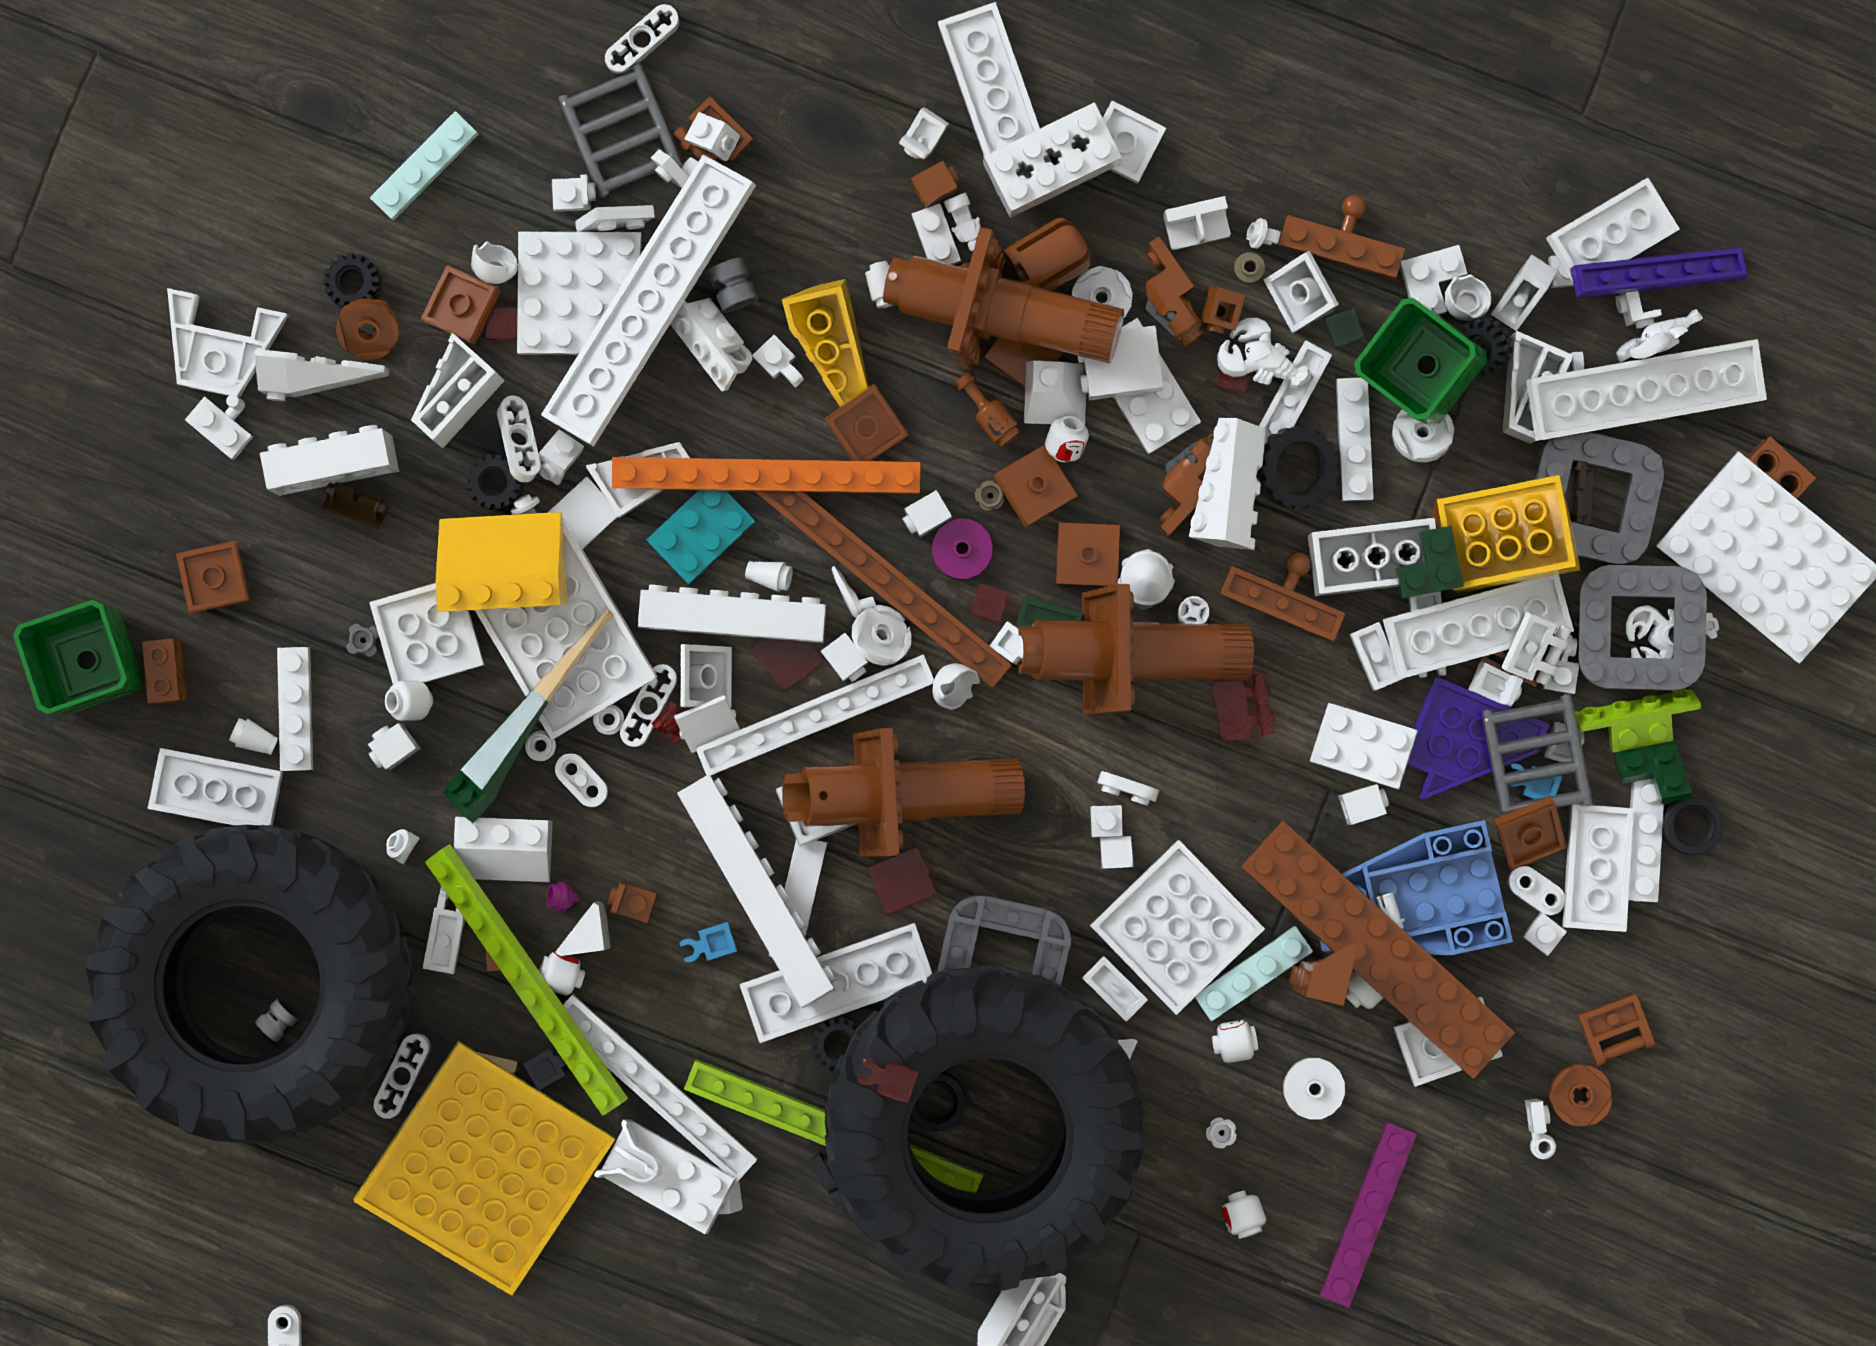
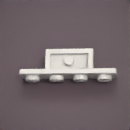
[670,298,744,391]

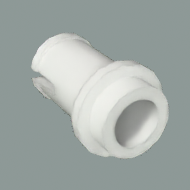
[1374,892,1405,929]

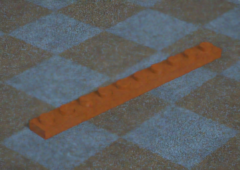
[756,491,1012,688]

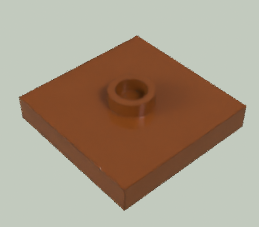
[420,265,501,345]
[984,338,1064,388]
[823,384,909,461]
[993,445,1078,528]
[1056,523,1120,587]
[176,540,251,614]
[1494,796,1567,871]

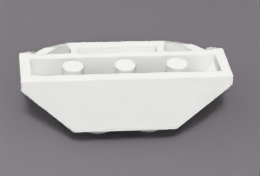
[978,1273,1066,1346]

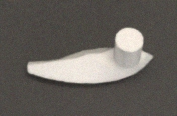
[832,566,875,618]

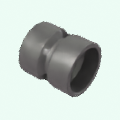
[707,257,759,313]

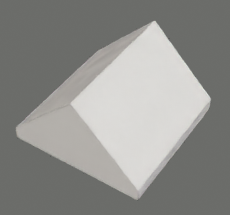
[1264,251,1339,333]
[681,644,732,708]
[556,901,611,956]

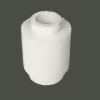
[865,261,894,309]

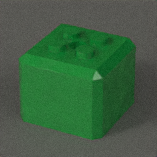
[1354,298,1487,425]
[13,600,144,716]

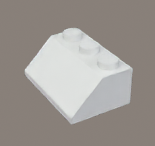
[454,817,553,882]

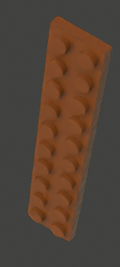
[1240,821,1515,1079]

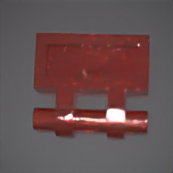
[1211,673,1275,743]

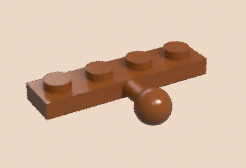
[1278,195,1405,280]
[1219,552,1345,642]

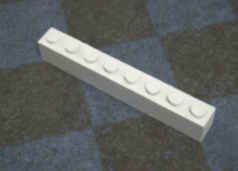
[677,774,837,1008]

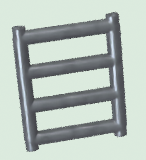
[558,63,683,199]
[1481,694,1593,816]

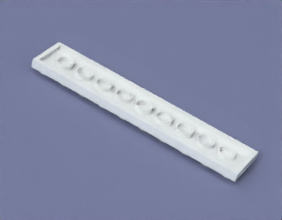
[541,155,756,447]

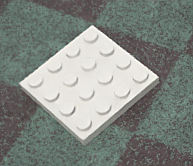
[517,232,642,355]
[1090,840,1265,1015]

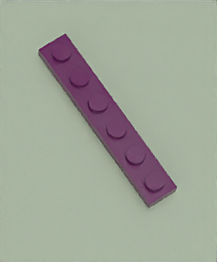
[1319,1121,1417,1308]

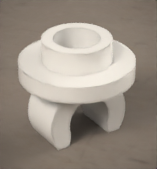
[1247,218,1280,249]
[510,494,540,515]

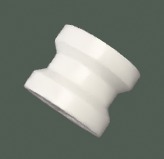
[1177,596,1209,624]

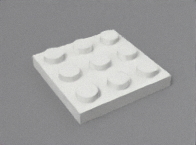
[369,583,485,684]

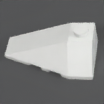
[255,349,390,401]

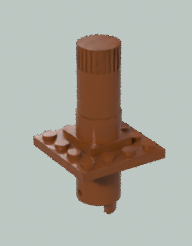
[883,227,1124,373]
[1018,584,1254,715]
[782,728,1025,857]

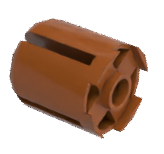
[1003,218,1091,291]

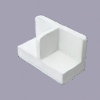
[1163,196,1231,250]

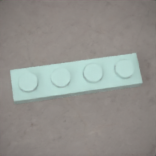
[370,111,479,221]
[1195,926,1313,1021]

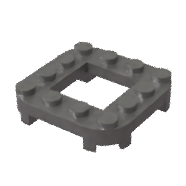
[1535,432,1664,565]
[1578,565,1707,691]
[937,894,1071,985]

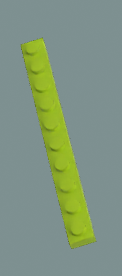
[425,844,628,1116]
[684,1059,983,1192]

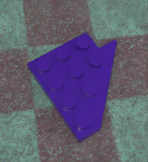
[1407,676,1550,799]

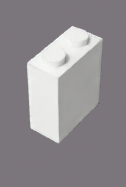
[1077,326,1164,401]

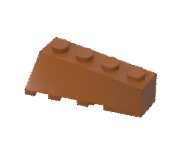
[1289,942,1358,1006]

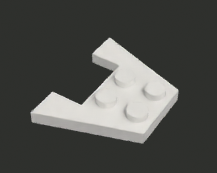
[167,288,289,398]

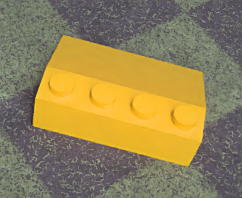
[1437,475,1580,594]
[436,512,568,612]

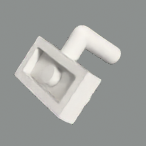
[185,395,253,460]

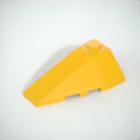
[782,279,869,407]

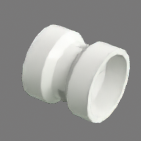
[255,999,299,1042]

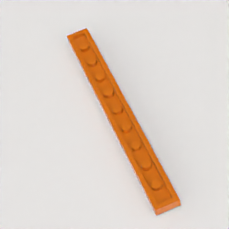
[611,457,920,494]

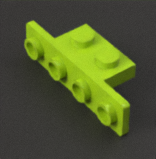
[1575,689,1701,753]

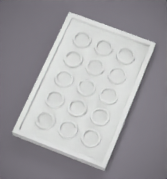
[1656,451,1876,664]
[475,518,658,740]

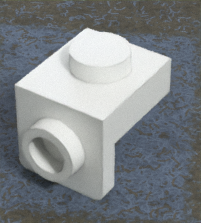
[899,107,949,159]
[684,112,740,161]
[651,150,698,188]
[1616,291,1662,329]
[538,429,584,485]
[1468,662,1523,707]

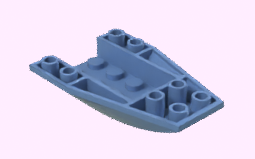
[1320,820,1513,955]

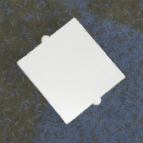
[548,477,618,549]
[674,695,740,753]

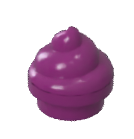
[546,881,580,913]

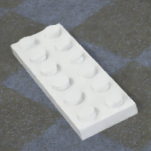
[938,2,1051,195]
[1383,575,1574,679]
[739,923,932,1043]

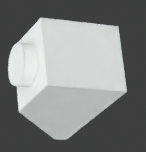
[1491,254,1557,331]

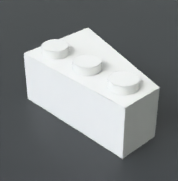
[1502,331,1573,444]
[411,333,505,448]

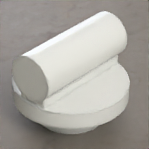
[386,829,420,864]

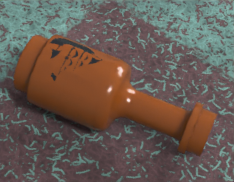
[955,372,1021,447]

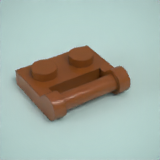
[1576,994,1655,1067]

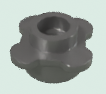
[346,624,379,657]

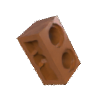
[1747,436,1816,499]
[142,639,187,705]

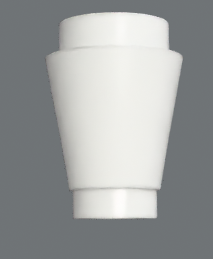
[745,561,793,592]
[229,718,278,755]

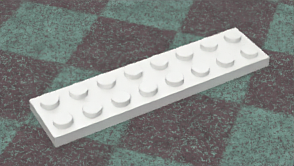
[1526,339,1767,441]

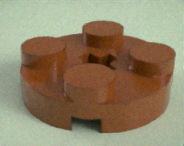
[336,299,399,360]
[1547,1064,1612,1126]

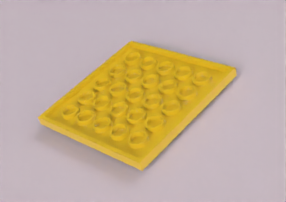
[353,1041,615,1296]

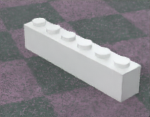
[638,585,826,643]

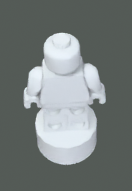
[944,192,980,251]

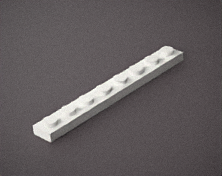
[696,654,934,776]
[563,994,758,1183]

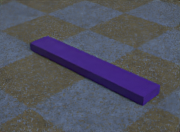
[1570,247,1748,298]

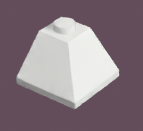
[1024,361,1086,425]

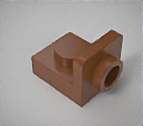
[608,882,658,923]

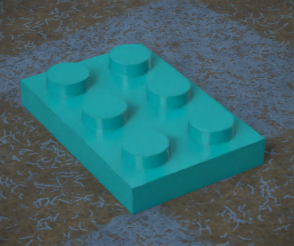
[646,490,755,585]

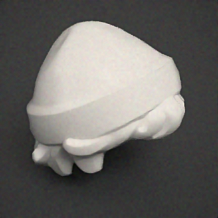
[1118,549,1175,610]

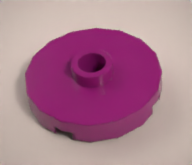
[932,518,993,580]

